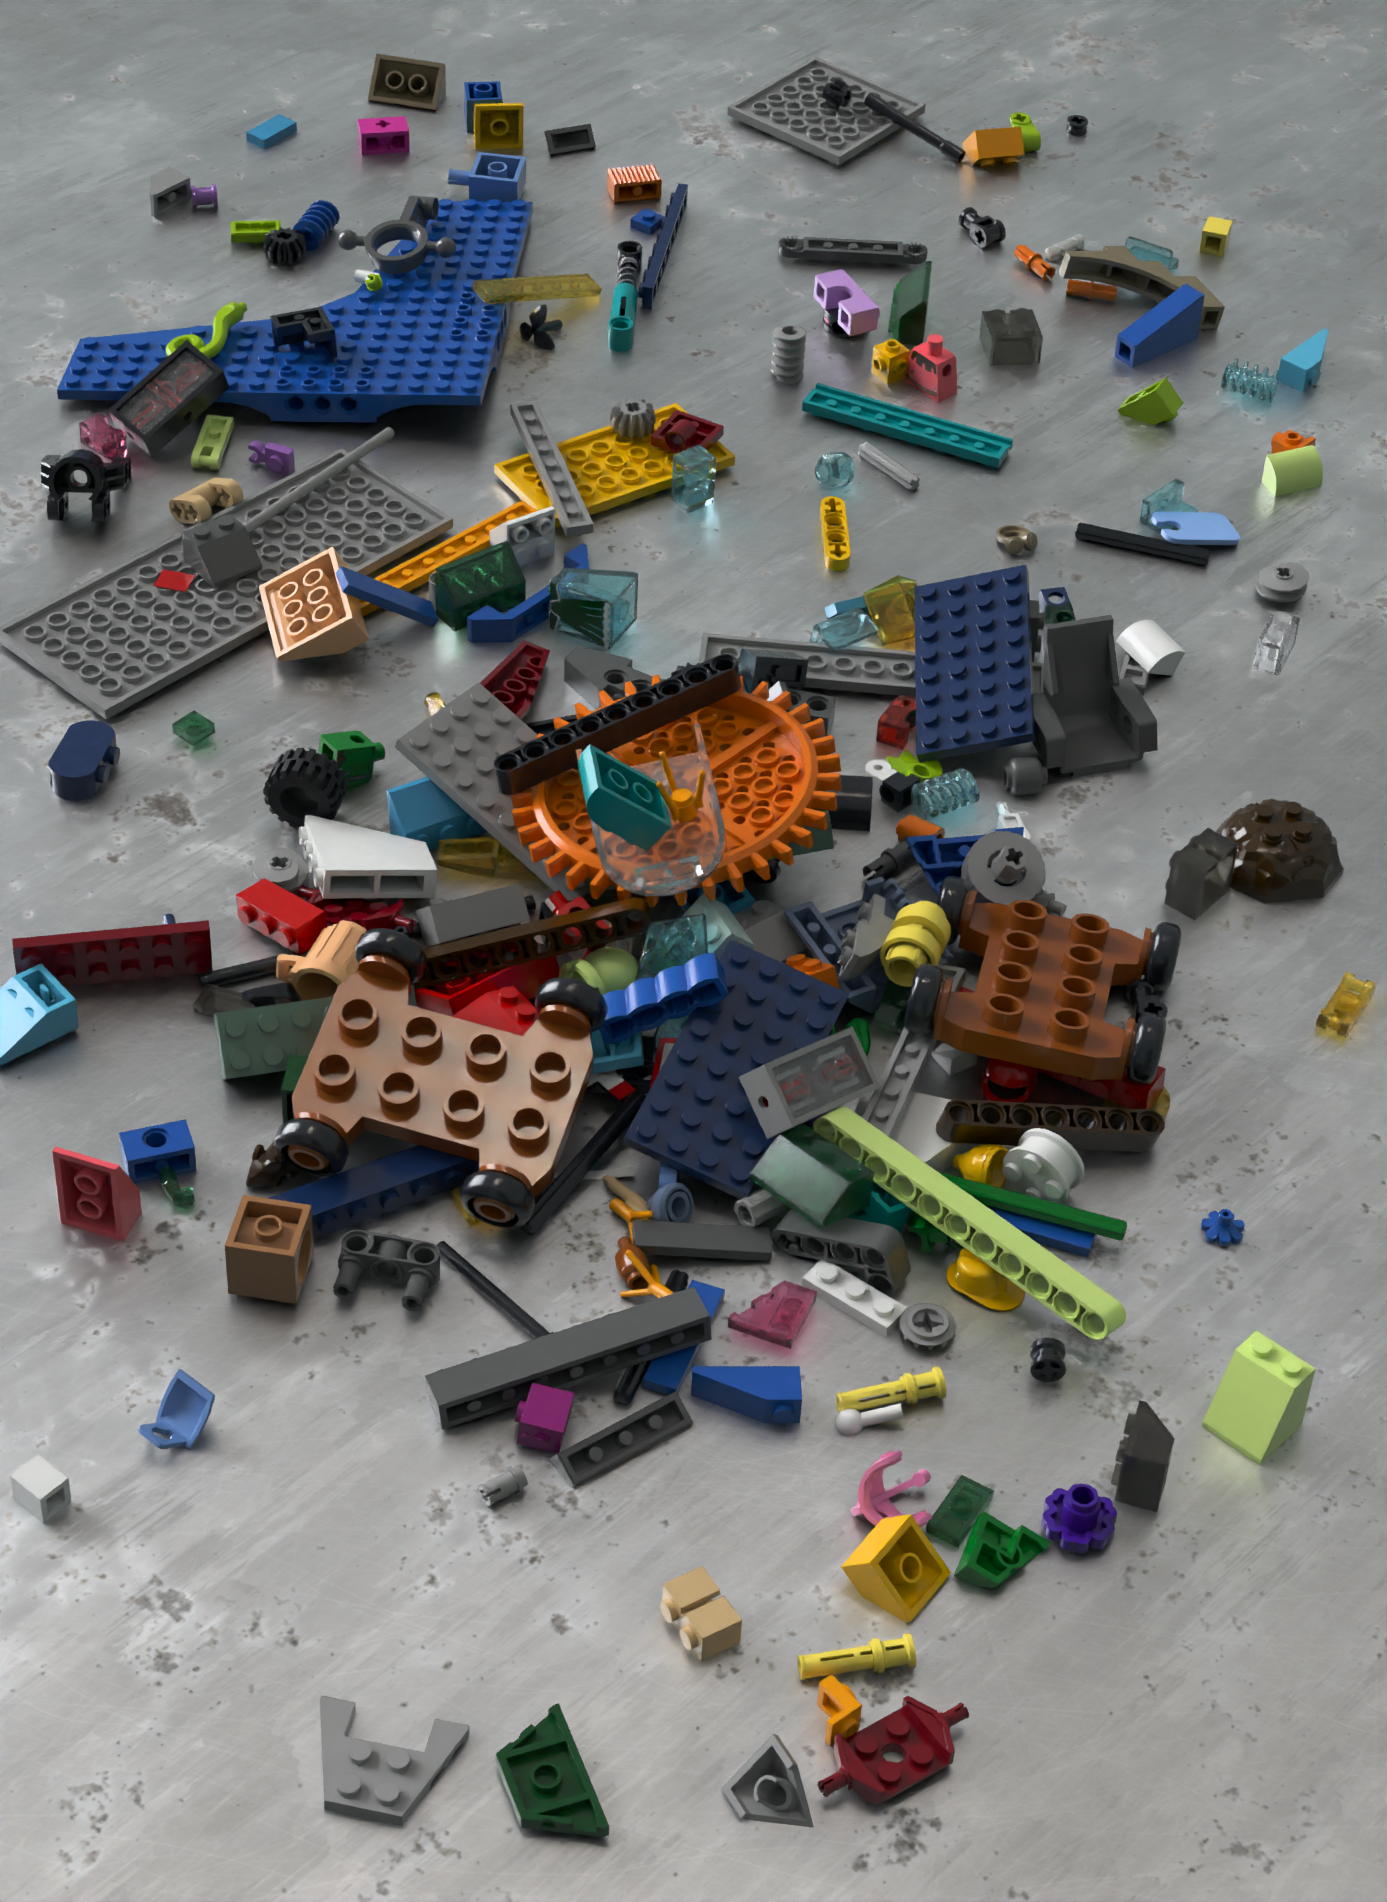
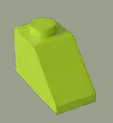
[1117,378,1183,425]

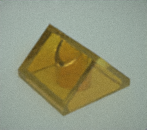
[863,575,917,646]

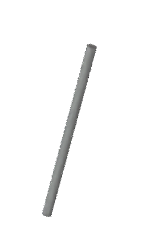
[242,427,394,534]

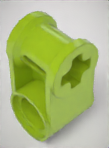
[1009,112,1041,152]

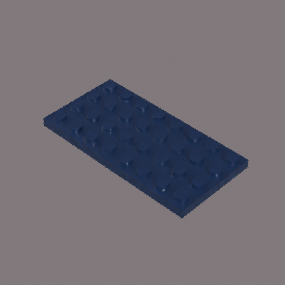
[915,565,1035,763]
[622,939,849,1199]

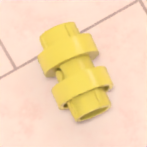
[880,901,951,987]

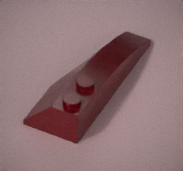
[480,641,550,720]

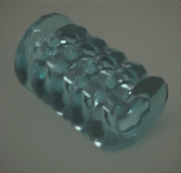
[1221,358,1279,403]
[911,768,980,820]

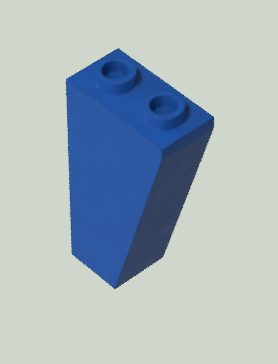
[1114,284,1205,368]

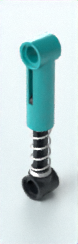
[607,241,642,352]

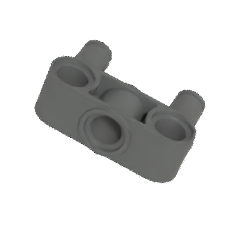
[333,1230,440,1311]

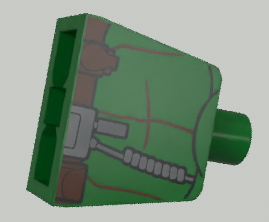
[318,730,385,791]

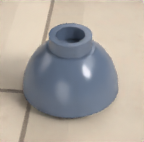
[647,1183,693,1223]

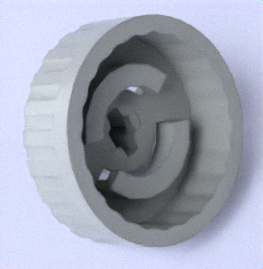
[961,831,1046,905]

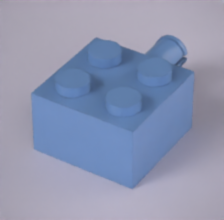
[448,152,526,202]

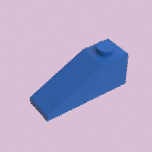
[691,1366,802,1424]

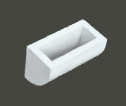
[1116,620,1185,676]

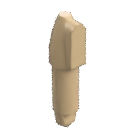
[602,1175,649,1211]

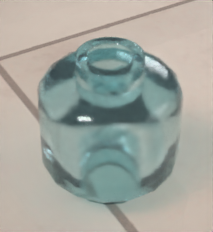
[815,452,855,489]

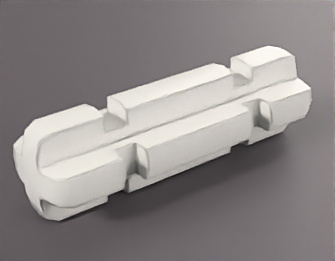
[1044,234,1086,262]

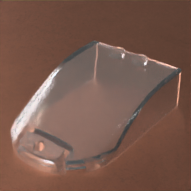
[576,724,726,896]

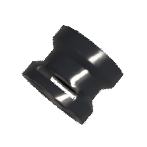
[1030,1337,1066,1382]

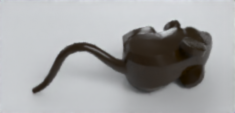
[246,1140,302,1188]

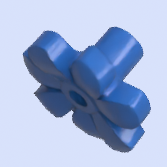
[1201,1209,1245,1246]

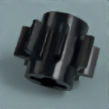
[822,78,852,111]

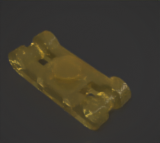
[1316,972,1377,1038]

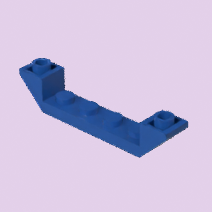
[467,543,589,643]

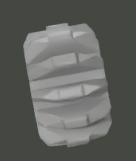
[610,398,656,439]

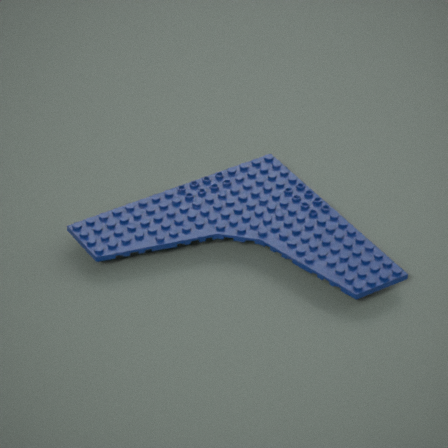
[57,199,533,423]

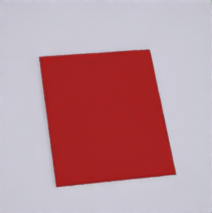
[153,569,196,592]

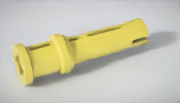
[835,1366,946,1412]
[797,1633,916,1680]

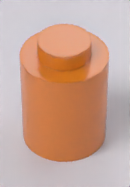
[896,814,945,843]

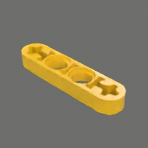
[820,496,851,571]

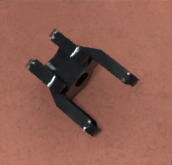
[41,449,131,522]

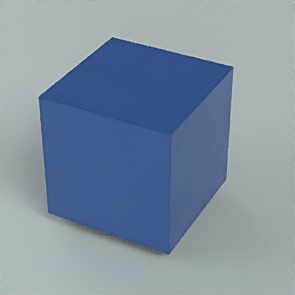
[464,81,503,132]

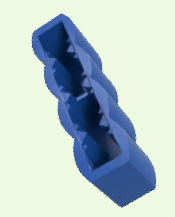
[599,953,728,1044]

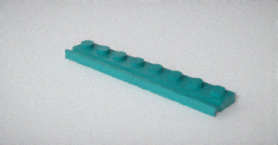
[802,383,1013,468]

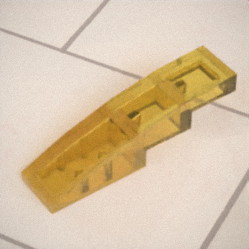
[436,837,542,881]

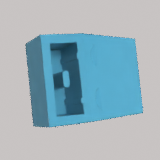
[0,964,79,1065]

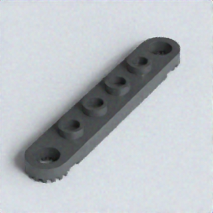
[778,236,928,265]

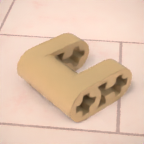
[169,477,244,524]

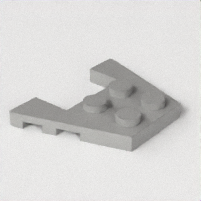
[320,1695,469,1826]

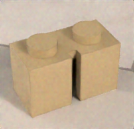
[660,1566,742,1661]

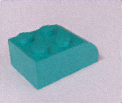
[578,744,672,851]

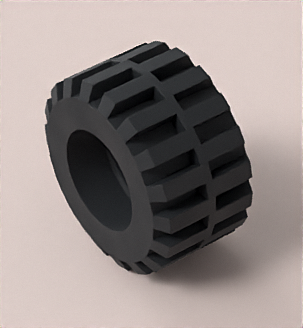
[263,748,348,828]

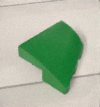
[954,1511,1050,1588]

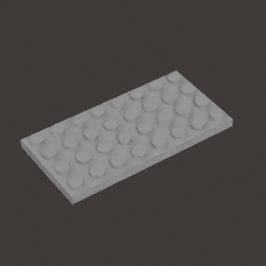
[395,682,591,900]

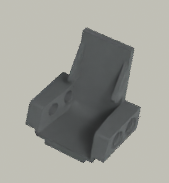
[1032,615,1158,778]

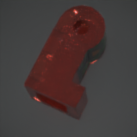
[876,695,917,750]

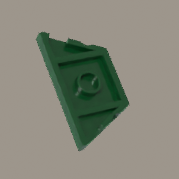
[496,1704,609,1837]

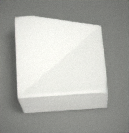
[931,1042,978,1076]

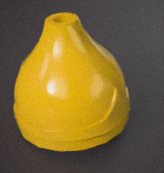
[953,1144,1008,1188]

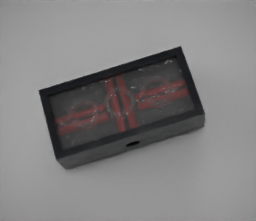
[108,340,230,458]

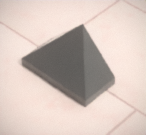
[544,124,596,155]

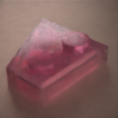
[728,1280,817,1349]

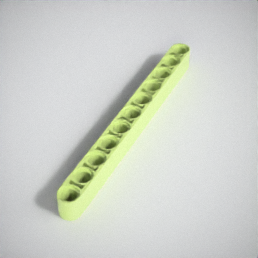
[813,1106,1126,1340]

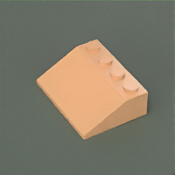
[259,547,369,661]

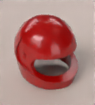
[982,1057,1038,1103]

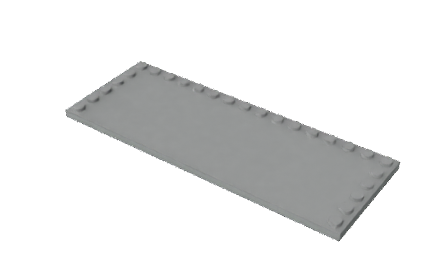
[0,448,453,719]

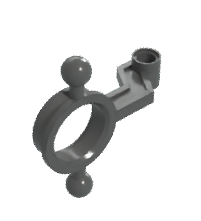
[338,195,456,274]

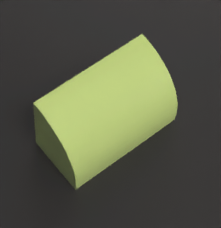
[1262,445,1323,497]

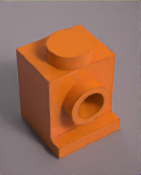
[1271,430,1316,454]

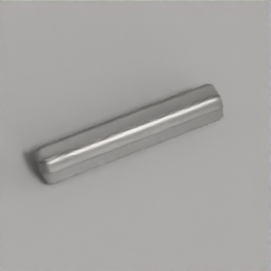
[858,442,920,491]

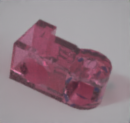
[79,412,127,460]

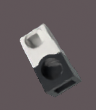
[865,759,920,812]

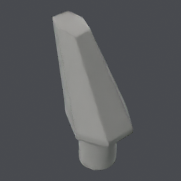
[1033,893,1067,916]

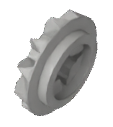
[899,1303,956,1351]

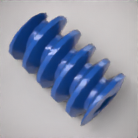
[293,200,340,251]

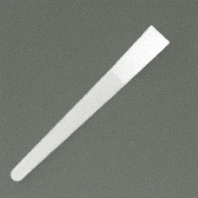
[553,1165,635,1180]

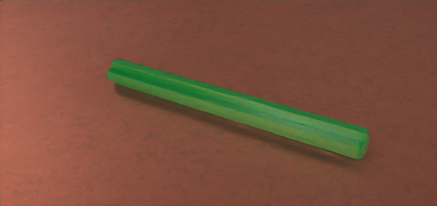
[937,1171,1127,1241]

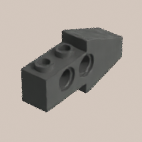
[564,646,652,709]

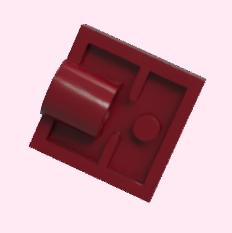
[651,410,724,461]

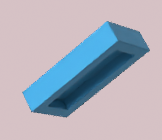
[246,114,297,149]

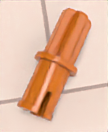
[1014,245,1055,281]
[1066,279,1117,301]

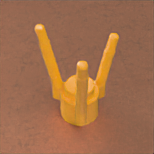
[656,751,706,822]

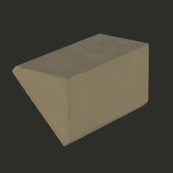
[368,53,446,111]

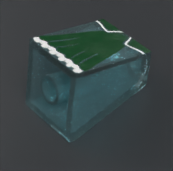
[548,568,638,649]

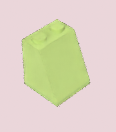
[1202,1330,1316,1465]

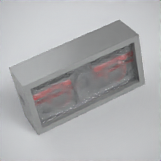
[739,1026,880,1139]

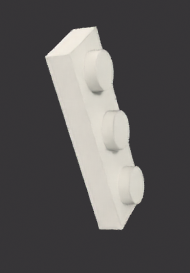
[801,1260,907,1337]

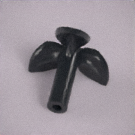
[519,304,563,350]

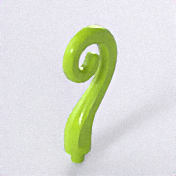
[166,302,247,359]

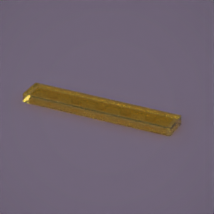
[472,273,602,304]

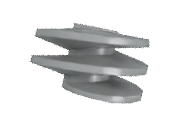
[1256,562,1309,602]
[252,850,309,896]

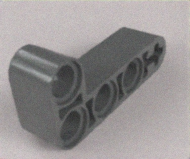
[771,1208,911,1297]

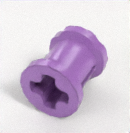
[191,184,218,208]

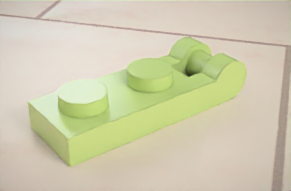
[191,415,234,470]

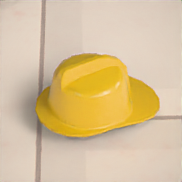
[946,1247,1025,1311]

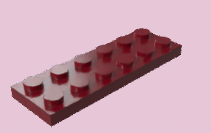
[12,920,213,987]

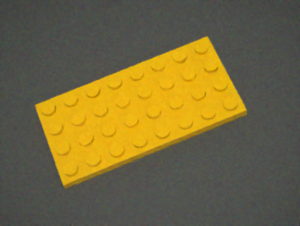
[494,403,735,527]

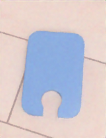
[1151,511,1240,545]

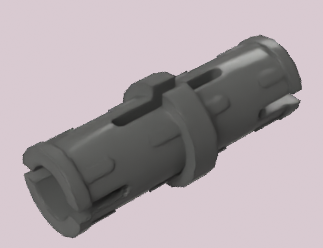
[863,840,914,881]

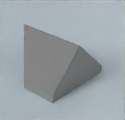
[721,1734,814,1828]

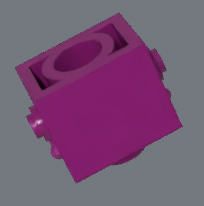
[515,1382,574,1454]

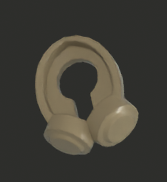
[997,525,1038,555]

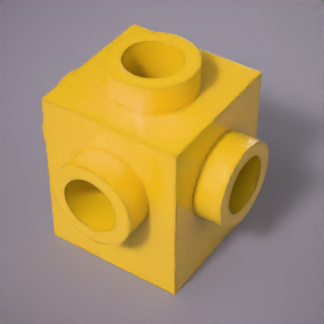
[871,338,910,385]

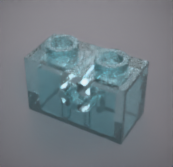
[671,445,717,513]

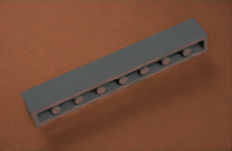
[425,1287,712,1430]

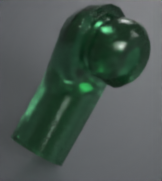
[158,1166,195,1208]

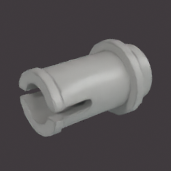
[478,1466,528,1506]

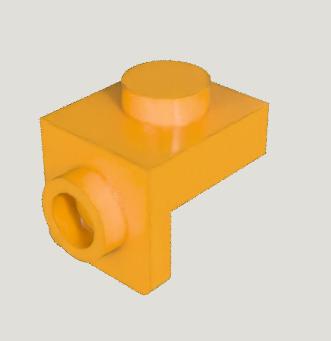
[817,1674,862,1747]

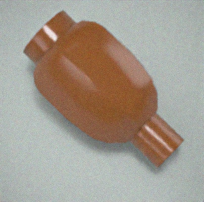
[615,1236,651,1290]

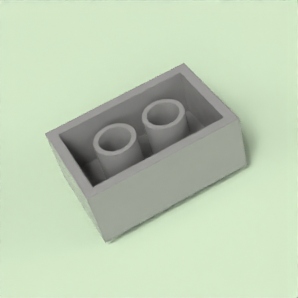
[416,883,530,947]

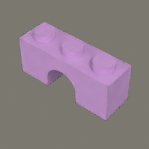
[814,269,880,336]

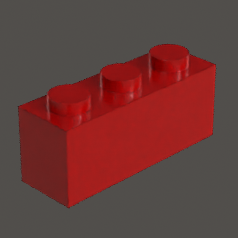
[235,878,328,955]

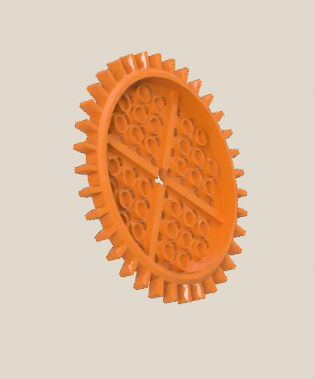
[511,675,842,907]

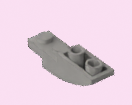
[838,894,894,981]

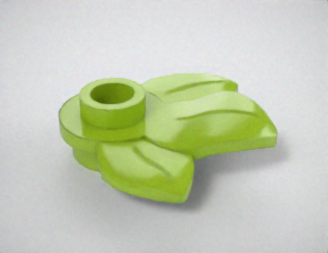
[887,750,942,790]

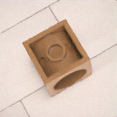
[225,1195,314,1304]

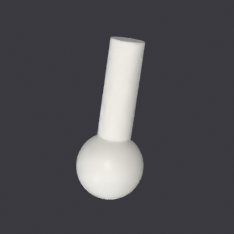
[835,1403,904,1436]

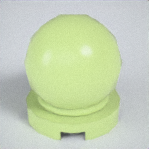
[559,946,641,995]

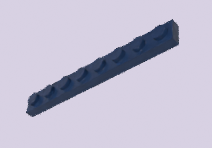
[638,183,688,310]

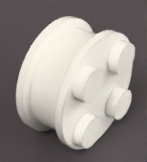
[1002,1128,1085,1204]

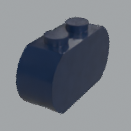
[48,720,120,801]

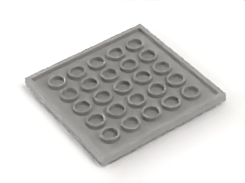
[727,56,926,165]

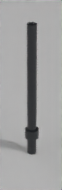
[436,1241,555,1339]

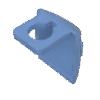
[138,1369,215,1449]

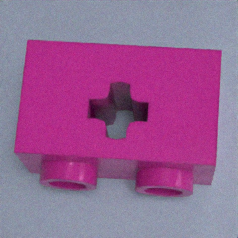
[358,116,410,155]

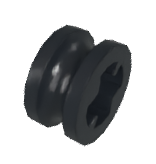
[1066,115,1088,136]

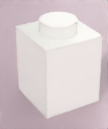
[10,1454,71,1523]

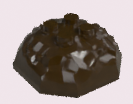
[1208,799,1344,903]

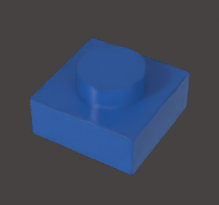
[630,209,665,235]

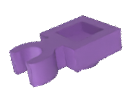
[248,440,295,476]

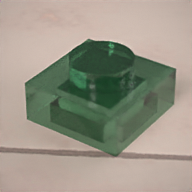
[172,710,215,746]

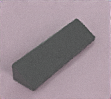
[550,1391,693,1488]

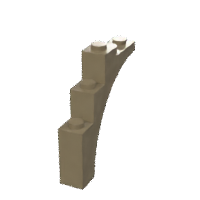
[1059,246,1225,329]

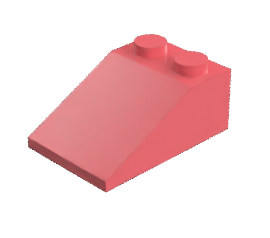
[52,1146,142,1242]

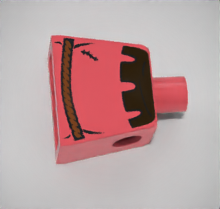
[904,334,957,403]

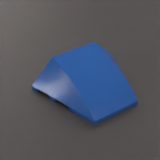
[905,827,1024,898]

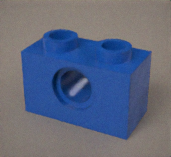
[119,1119,197,1184]

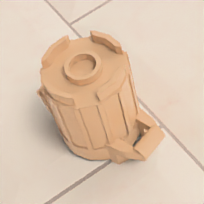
[276,920,367,1001]

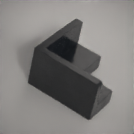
[270,306,338,358]
[739,649,809,694]

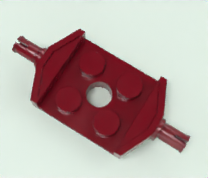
[297,885,416,933]
[818,1696,969,1804]

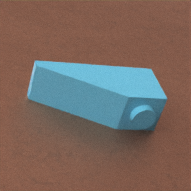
[1277,328,1329,392]

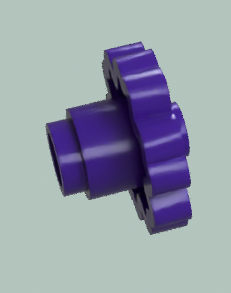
[1041,1484,1117,1554]

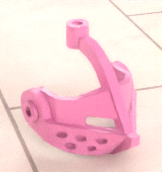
[850,1450,932,1527]

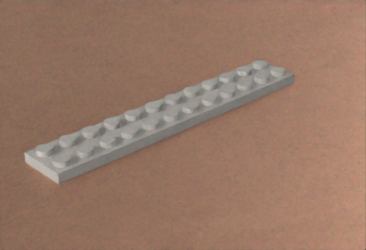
[699,633,1044,698]

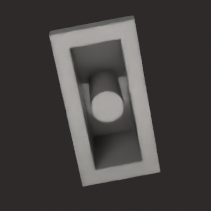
[150,167,191,217]

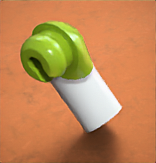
[354,269,383,292]

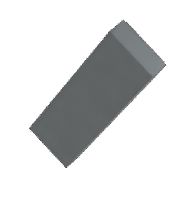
[632,1220,772,1261]

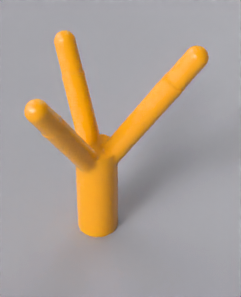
[609,1198,653,1244]
[620,1250,674,1298]

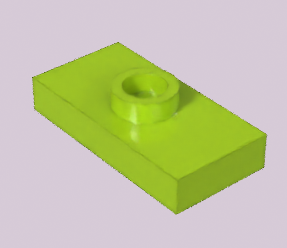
[230,220,281,244]

